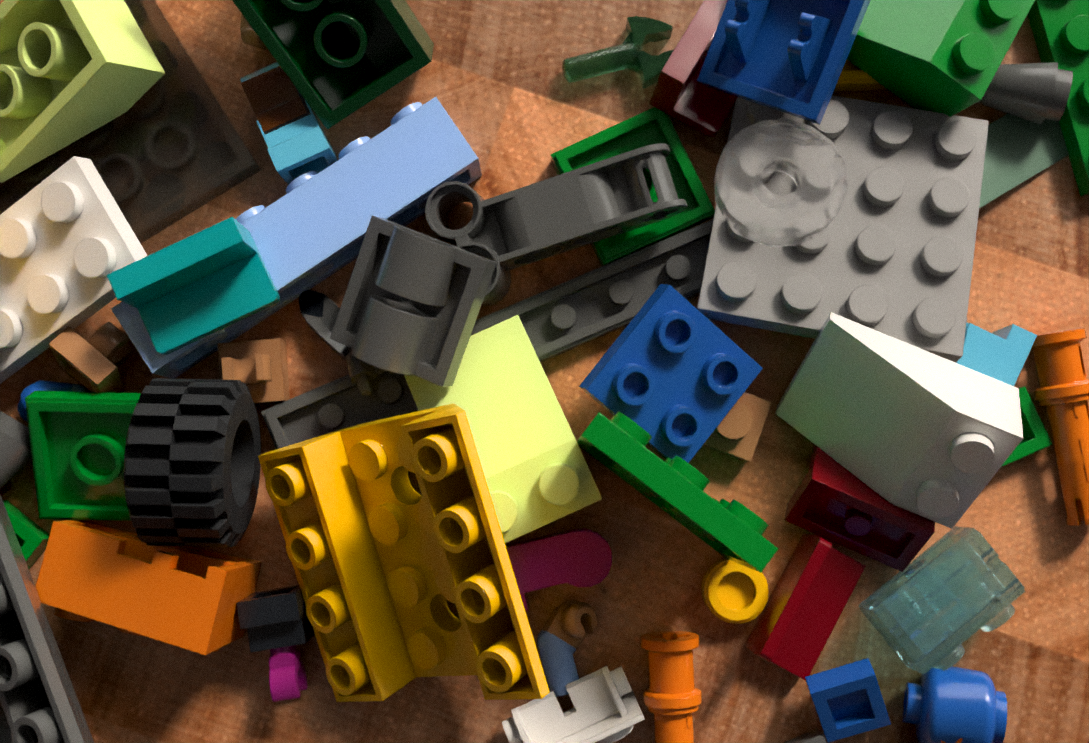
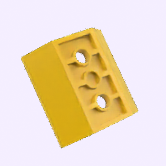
[258,403,550,702]

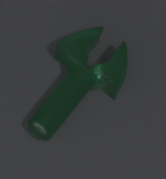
[562,16,674,89]

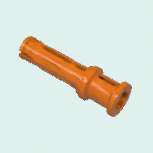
[1031,328,1089,526]
[641,631,702,743]

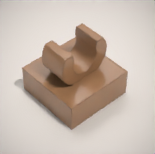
[49,322,133,393]
[217,338,290,405]

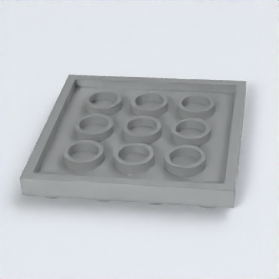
[697,95,989,363]

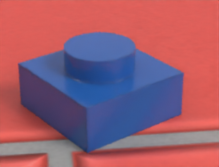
[805,658,891,743]

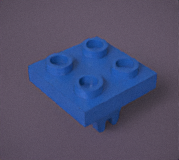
[697,0,871,125]
[579,284,763,463]

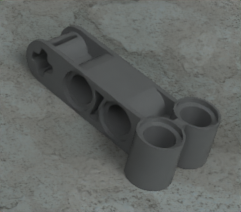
[425,143,688,307]

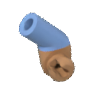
[537,600,598,697]

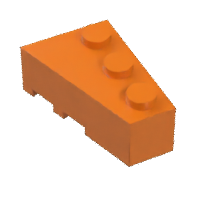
[36,520,262,655]

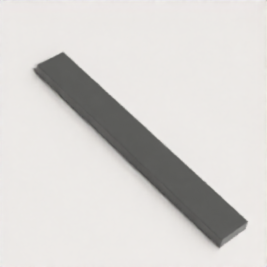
[261,219,713,449]

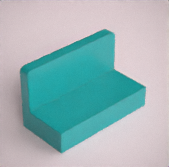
[107,217,280,355]

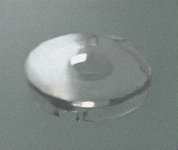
[714,119,848,247]

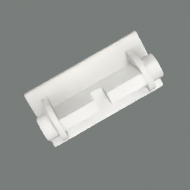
[502,666,645,743]

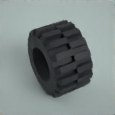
[124,378,261,547]

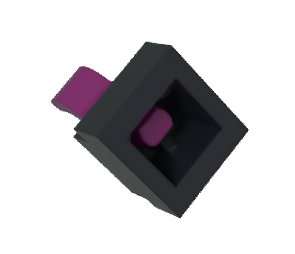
[236,585,315,702]

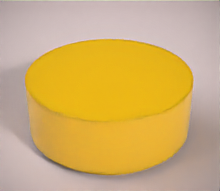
[701,558,769,624]

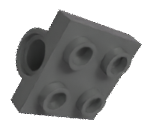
[330,216,497,387]

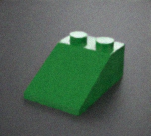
[847,0,1035,117]

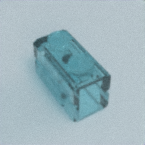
[858,526,1025,675]

